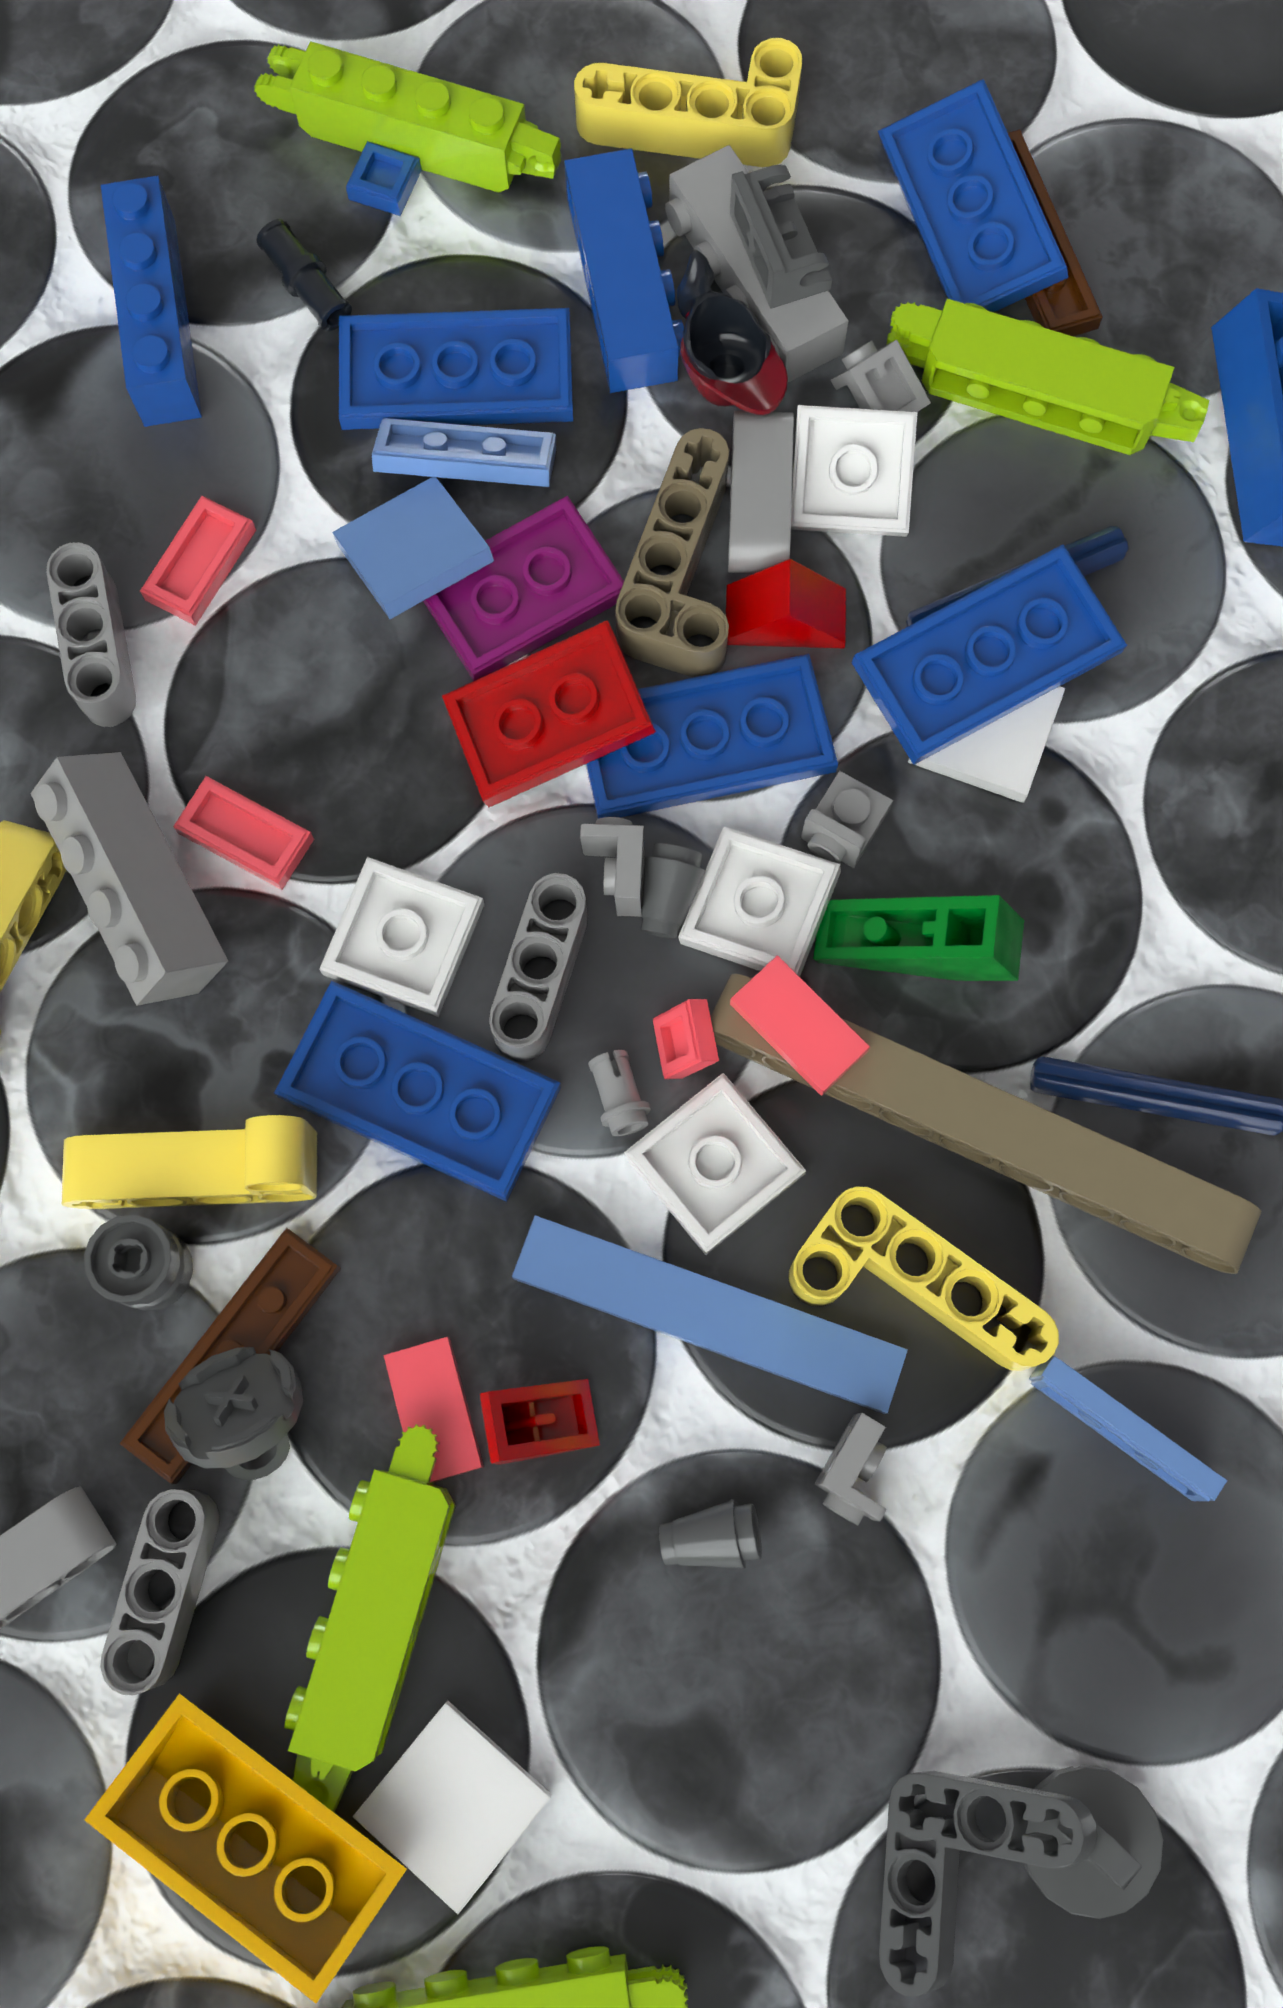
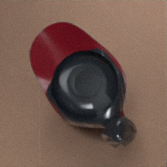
[677,250,788,415]

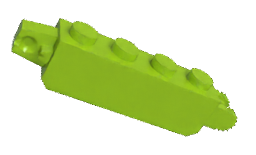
[254,41,562,193]
[886,299,1210,455]
[284,1424,456,1812]
[341,1946,688,2008]

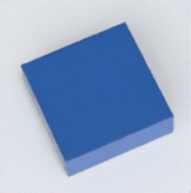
[346,141,422,216]

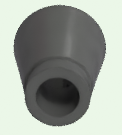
[641,843,705,939]
[659,1499,762,1569]

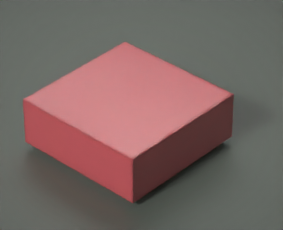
[653,999,719,1079]

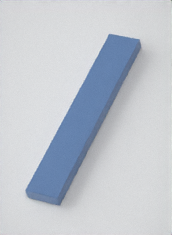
[512,1215,908,1414]

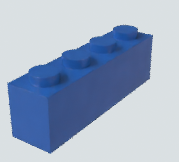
[564,148,684,393]
[101,176,202,427]
[1211,288,1283,547]

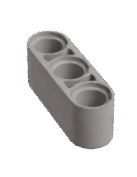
[728,410,794,573]
[46,542,136,727]
[489,873,588,1062]
[0,1486,117,1629]
[100,1489,220,1695]

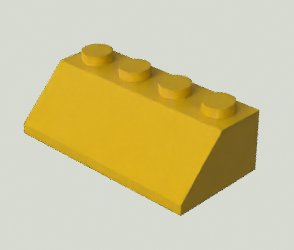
[84,1693,407,2003]

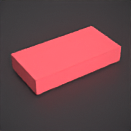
[140,496,256,626]
[173,776,314,890]
[730,955,870,1096]
[383,1337,484,1482]

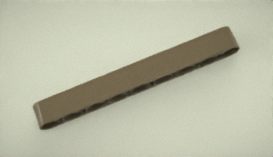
[710,974,1262,1274]

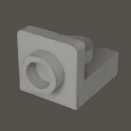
[831,340,931,412]
[801,770,893,868]
[580,817,645,917]
[814,1413,887,1526]

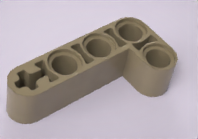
[615,428,729,677]

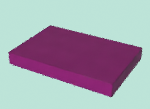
[423,495,624,681]

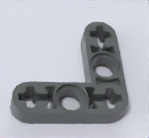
[879,1771,1097,1997]

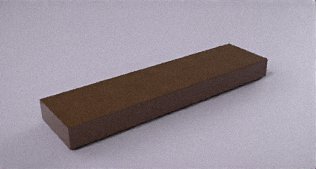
[1008,129,1103,336]
[119,1227,341,1484]

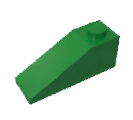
[813,895,1024,981]

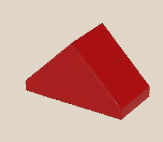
[726,559,846,649]
[480,1379,600,1465]

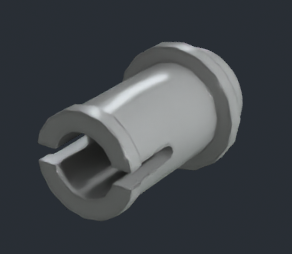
[588,1050,651,1136]

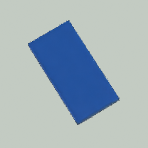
[878,79,1068,312]
[339,308,573,430]
[852,544,1127,765]
[585,654,838,819]
[274,981,561,1202]

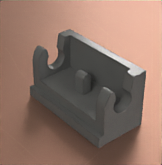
[730,165,832,309]

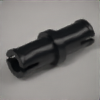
[256,219,352,331]

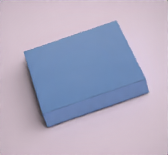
[332,477,494,619]

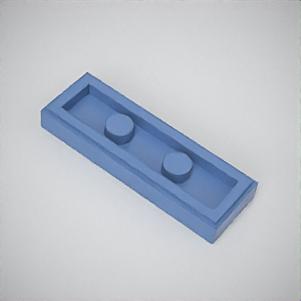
[372,418,556,487]
[1029,1356,1227,1501]

